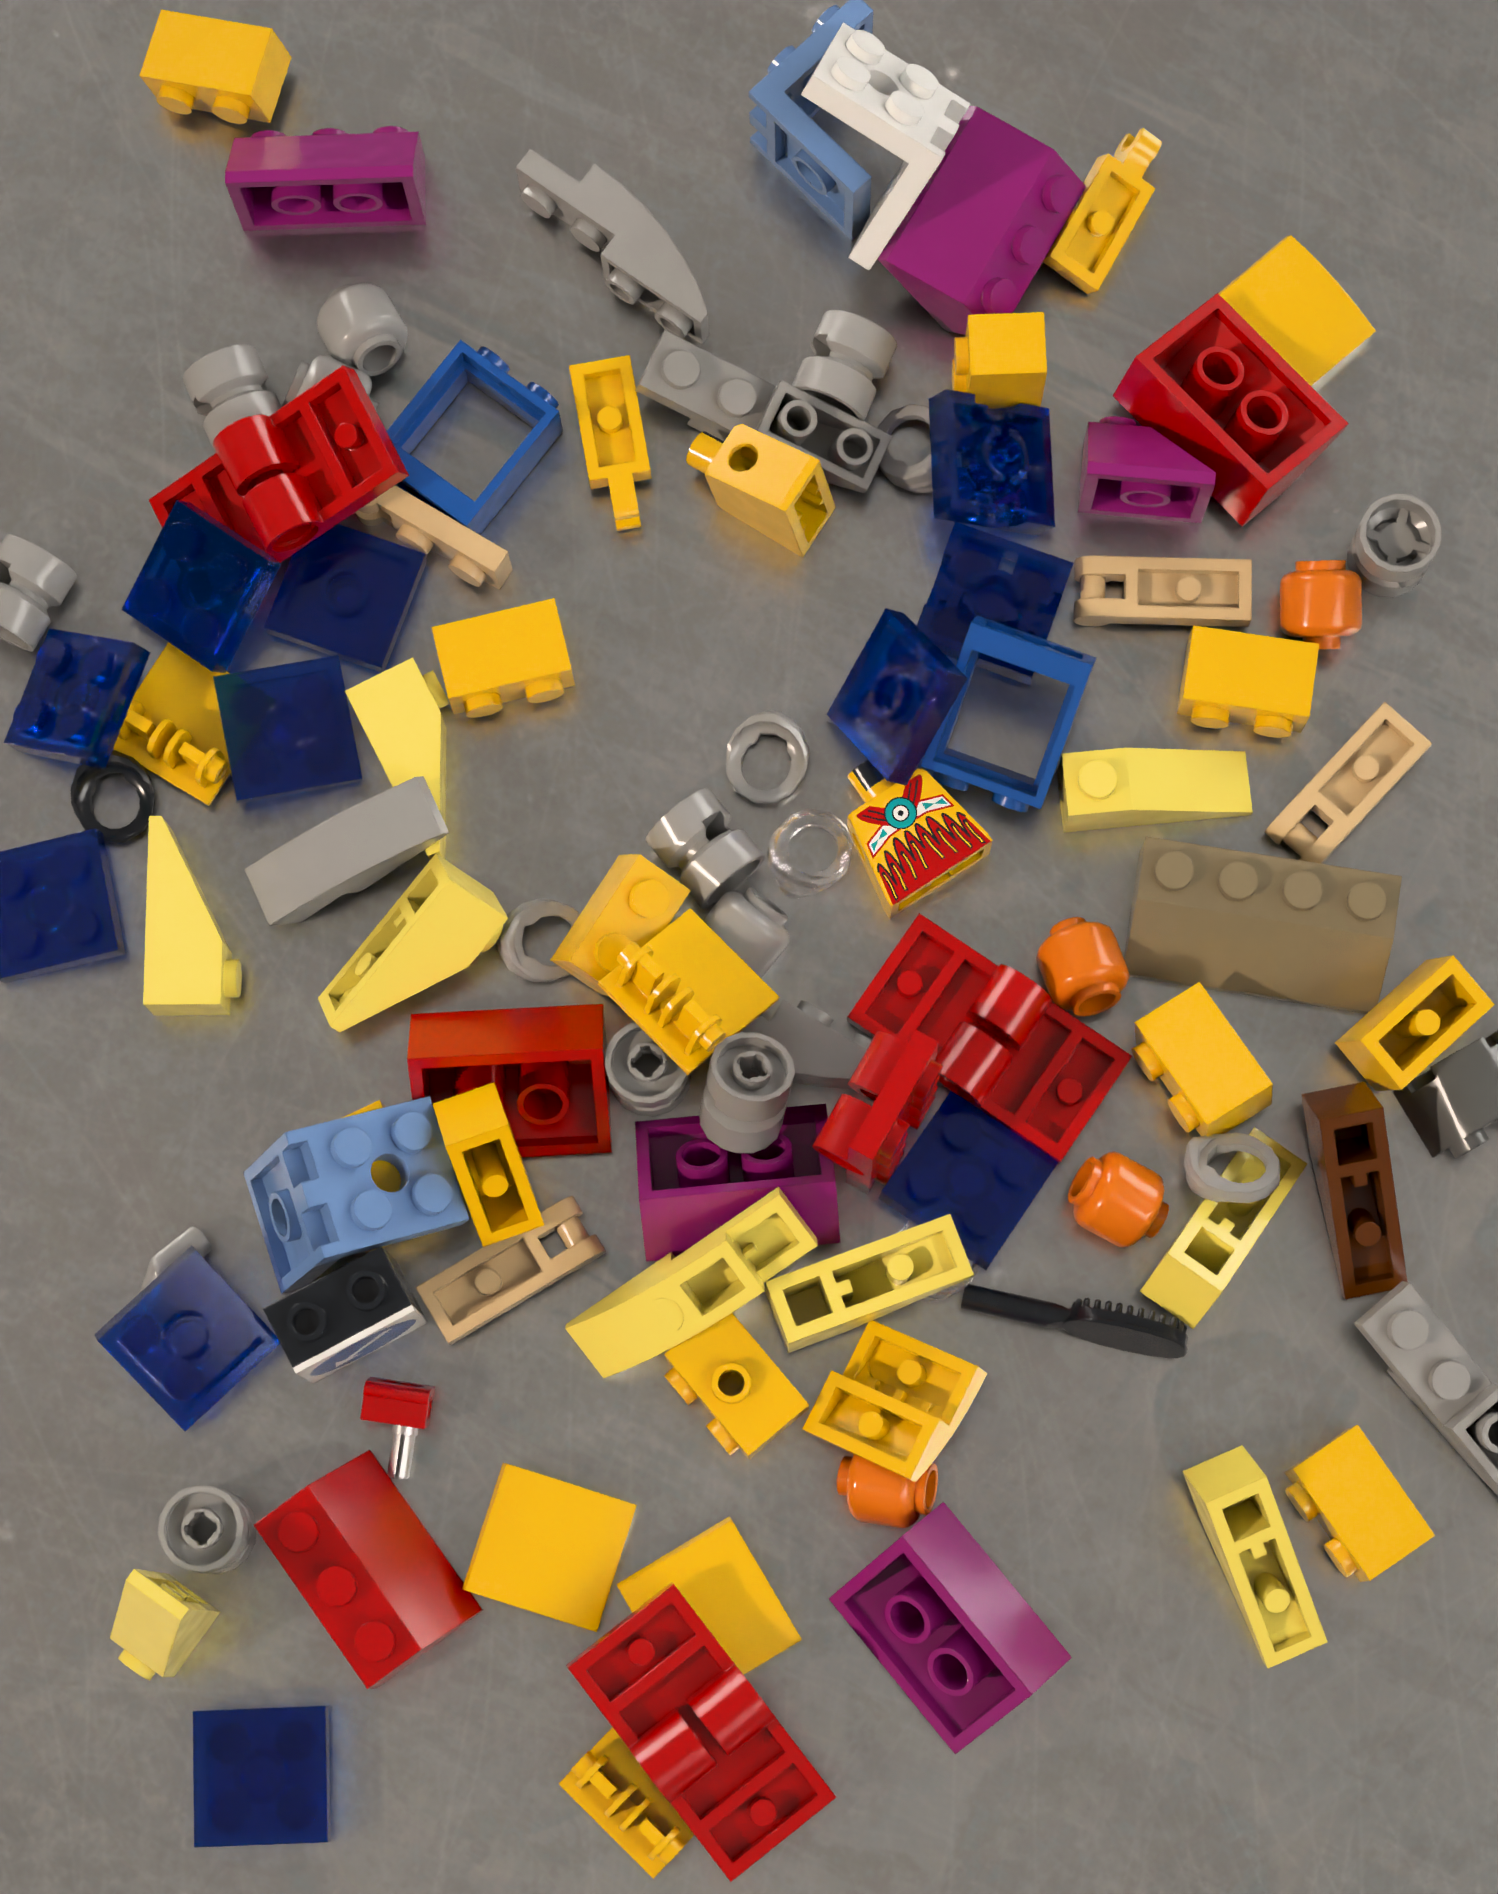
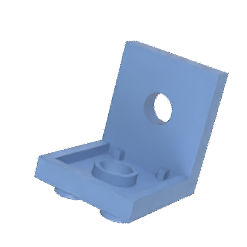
[749,0,874,241]
[243,1096,469,1294]

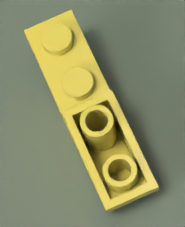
[565,1187,818,1378]

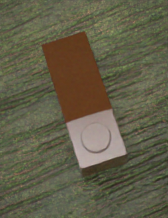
[1301,1082,1408,1299]

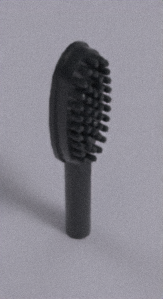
[961,1283,1188,1358]

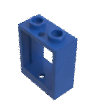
[387,340,563,535]
[921,615,1096,812]

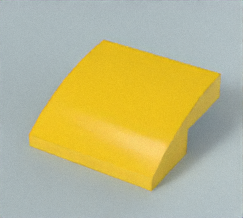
[1218,235,1376,386]
[802,1320,987,1482]
[462,1463,637,1632]
[617,1516,802,1675]

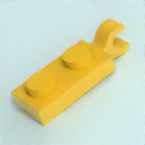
[1043,128,1162,294]
[569,355,652,531]

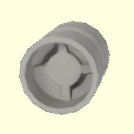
[792,310,897,421]
[182,345,282,453]
[1347,494,1442,598]
[0,534,78,652]
[645,788,765,909]
[605,1022,691,1117]
[699,1032,795,1153]
[158,1485,257,1574]

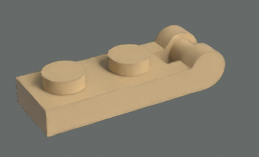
[355,485,513,590]
[1074,555,1252,627]
[1264,702,1432,864]
[415,1196,606,1345]

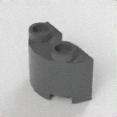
[1393,1030,1498,1159]

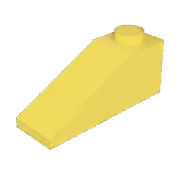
[345,657,450,861]
[1056,748,1253,833]
[143,816,242,1016]
[318,854,508,1032]
[1140,1127,1307,1329]
[765,1214,974,1353]
[1182,1445,1328,1669]
[110,1569,220,1681]

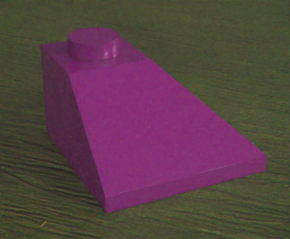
[1078,416,1216,524]

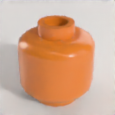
[1280,560,1362,649]
[1036,917,1130,1016]
[1068,1151,1169,1248]
[837,1454,938,1528]

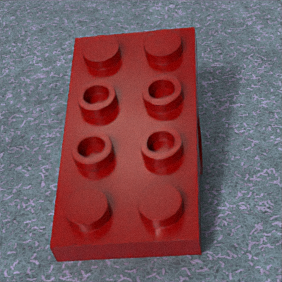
[149,365,409,608]
[847,913,1132,1164]
[812,1029,943,1195]
[566,1582,836,1882]

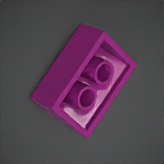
[878,106,1086,334]
[225,126,426,231]
[635,1103,841,1262]
[829,1502,1072,1754]

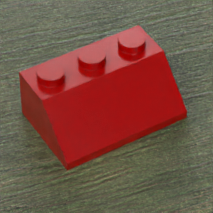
[1113,293,1349,527]
[407,1004,612,1157]
[254,1450,483,1689]

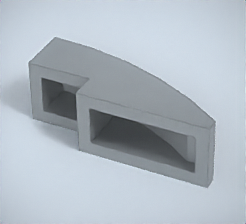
[244,776,449,926]

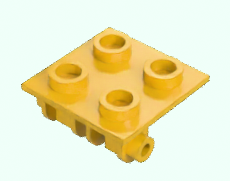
[103,639,277,806]
[598,908,780,1075]
[559,1727,694,1879]

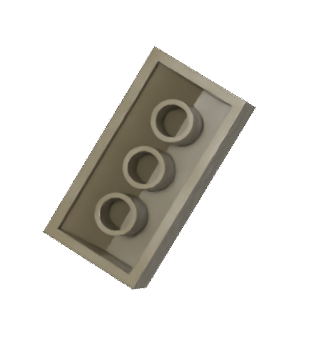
[1124,836,1402,1014]

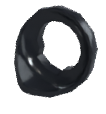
[71,750,155,843]

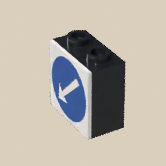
[263,1246,428,1384]

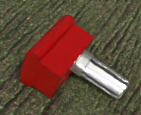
[360,1377,435,1480]

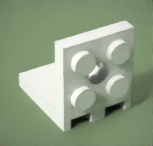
[801,22,970,271]

